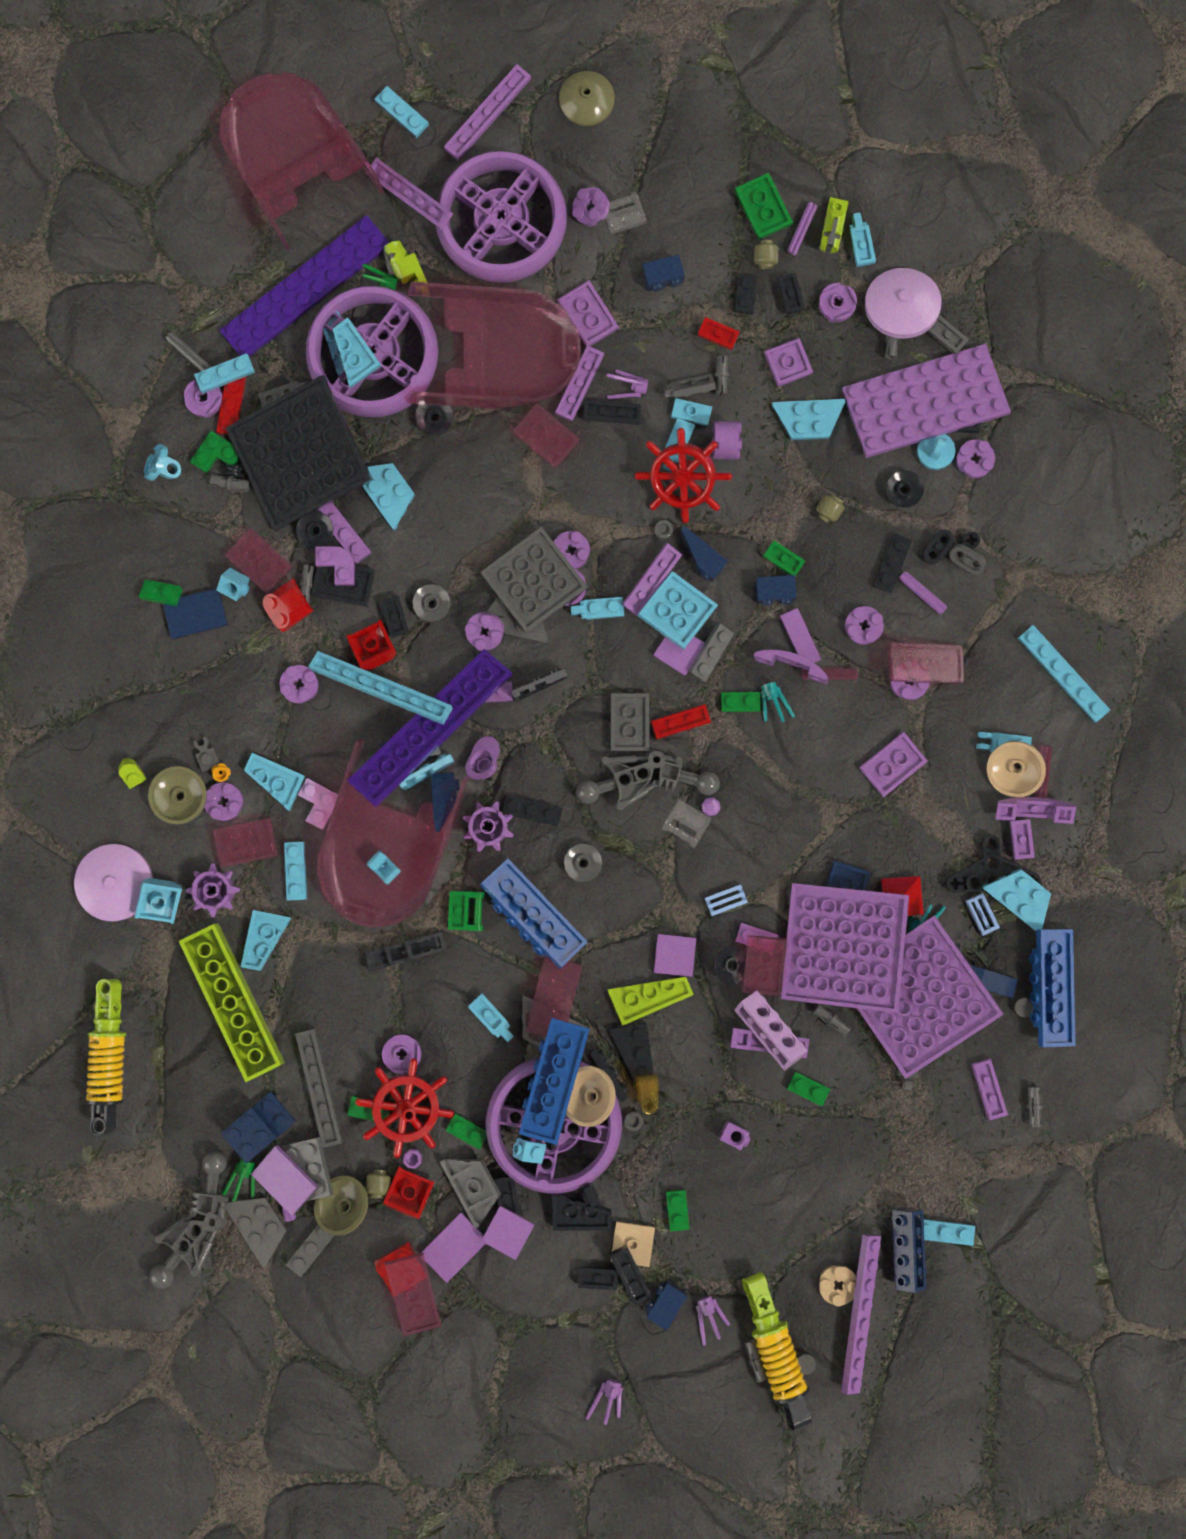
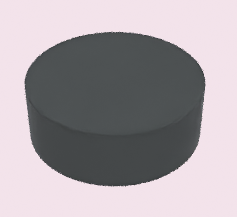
[654,520,673,540]
[1013,998,1033,1017]
[624,1111,643,1131]
[797,1353,816,1375]

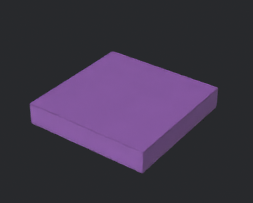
[764,338,813,387]
[653,637,705,676]
[654,934,696,977]
[481,1205,535,1260]

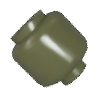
[754,240,779,269]
[816,493,845,523]
[365,1170,391,1200]

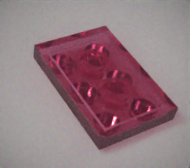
[512,403,580,469]
[225,528,293,594]
[213,818,278,868]
[742,935,787,996]

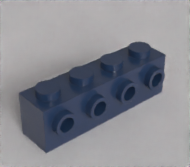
[892,1208,926,1293]

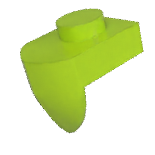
[118,758,147,789]

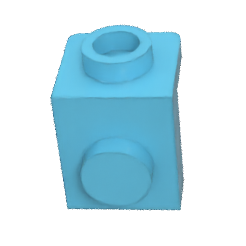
[367,851,401,885]
[513,1137,546,1164]

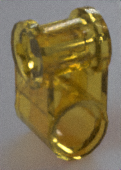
[636,1074,659,1114]

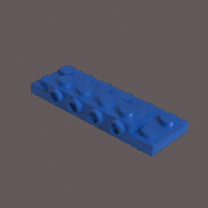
[480,859,587,969]
[1029,929,1076,1047]
[519,1018,590,1145]

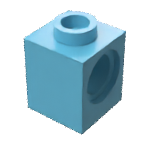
[216,568,250,601]

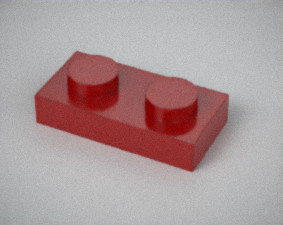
[697,317,740,351]

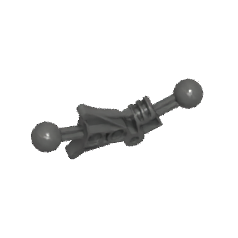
[576,751,720,811]
[149,1150,229,1289]

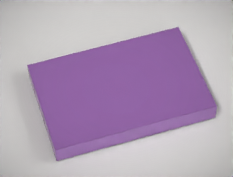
[557,280,619,347]
[859,732,928,797]
[251,1145,318,1216]
[419,1212,485,1283]

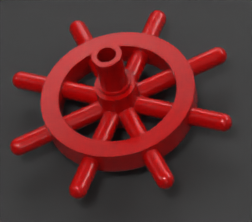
[634,428,732,523]
[355,1058,455,1158]

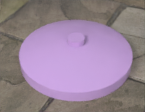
[865,268,941,338]
[74,844,153,921]

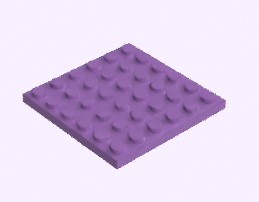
[781,883,909,1013]
[857,915,1004,1079]

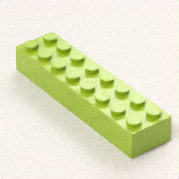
[179,924,285,1082]

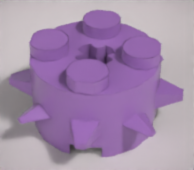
[463,801,513,852]
[186,864,240,917]

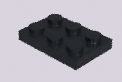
[311,566,376,608]

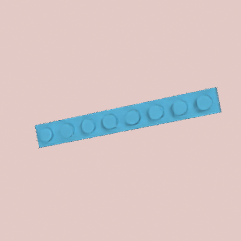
[309,651,452,725]

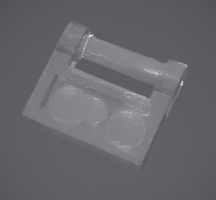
[605,191,647,235]
[661,799,712,848]

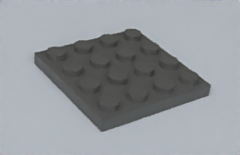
[480,527,588,633]

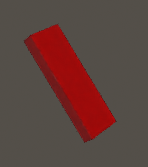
[651,704,711,740]

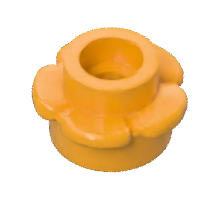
[211,763,230,782]

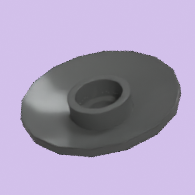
[412,584,451,622]
[564,844,602,882]

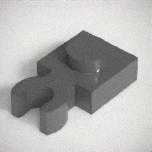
[193,736,220,773]

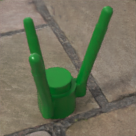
[362,264,398,290]
[222,1159,256,1202]

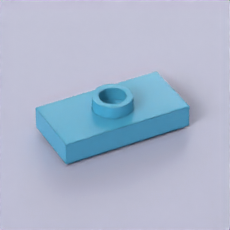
[671,398,712,426]

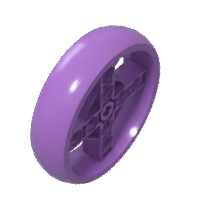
[436,151,567,283]
[306,286,438,418]
[486,1057,622,1194]

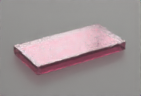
[888,642,964,684]
[525,956,582,1037]
[385,1252,442,1337]

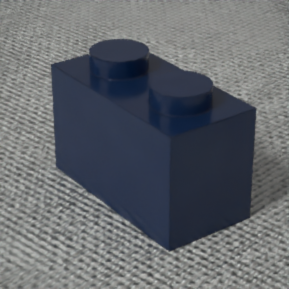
[642,254,685,292]
[755,575,797,606]
[645,1280,687,1331]

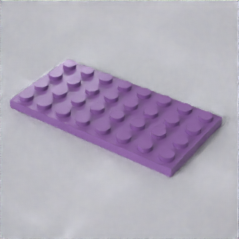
[842,344,1011,458]

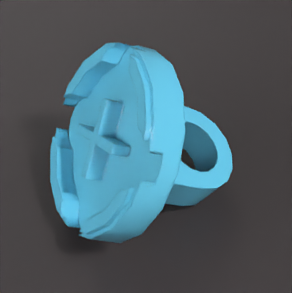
[917,434,955,470]
[144,444,181,481]

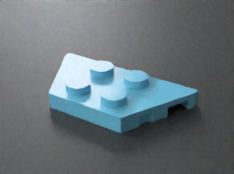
[772,399,845,440]
[363,463,415,530]
[982,869,1051,931]

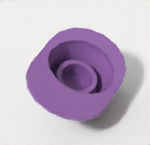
[465,736,500,780]

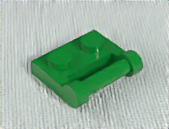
[448,891,485,931]

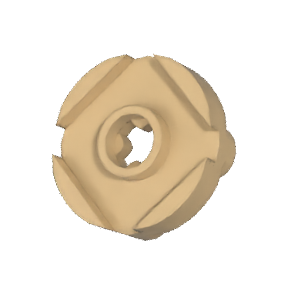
[819,1265,856,1306]

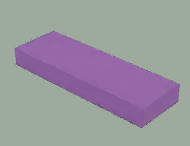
[780,608,821,663]
[971,1058,1008,1120]

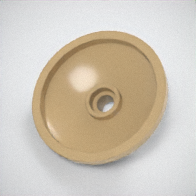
[987,741,1046,797]
[566,1066,615,1127]

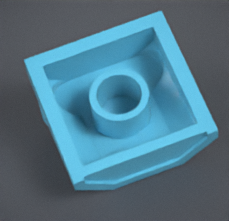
[134,878,182,924]

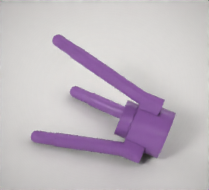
[606,370,648,399]
[695,1295,730,1346]
[586,1379,623,1425]

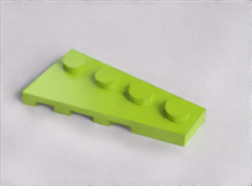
[607,977,694,1025]

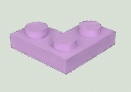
[298,778,341,830]

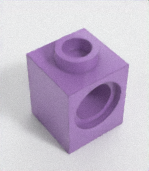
[719,1120,751,1150]

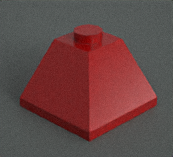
[881,876,924,916]

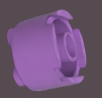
[712,421,742,460]

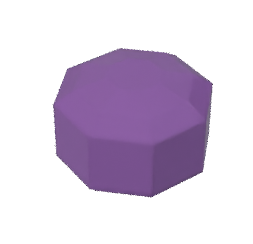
[701,797,720,816]
[403,1149,422,1169]

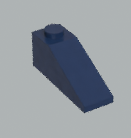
[681,526,728,582]
[431,772,460,832]
[970,965,1018,998]

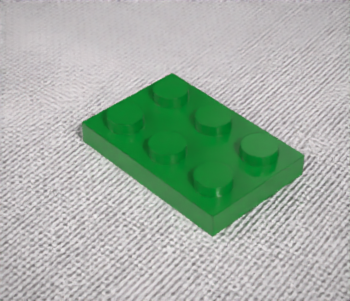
[735,173,793,240]

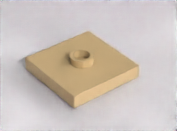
[611,1221,655,1267]

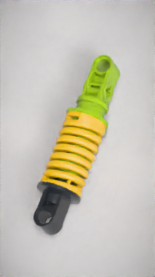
[85,979,126,1136]
[742,1272,812,1431]

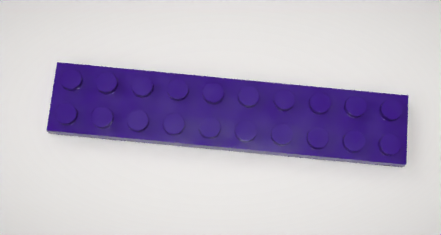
[220,215,389,357]
[347,649,512,808]

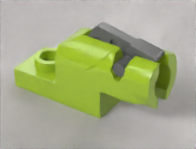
[820,197,848,253]
[384,241,431,295]

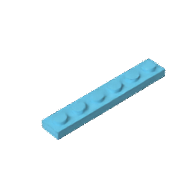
[1017,625,1110,723]

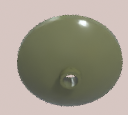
[559,71,615,126]
[148,766,207,824]
[314,1176,368,1236]

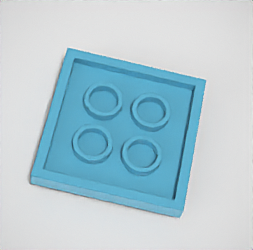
[638,571,718,650]

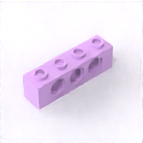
[734,991,807,1071]

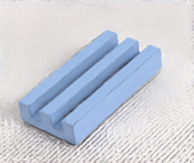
[705,885,748,916]
[965,893,1000,936]

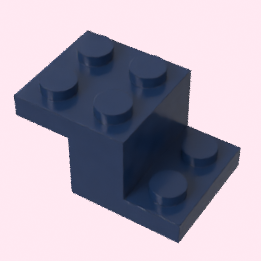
[221,1091,296,1164]

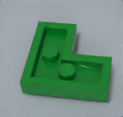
[190,431,240,473]

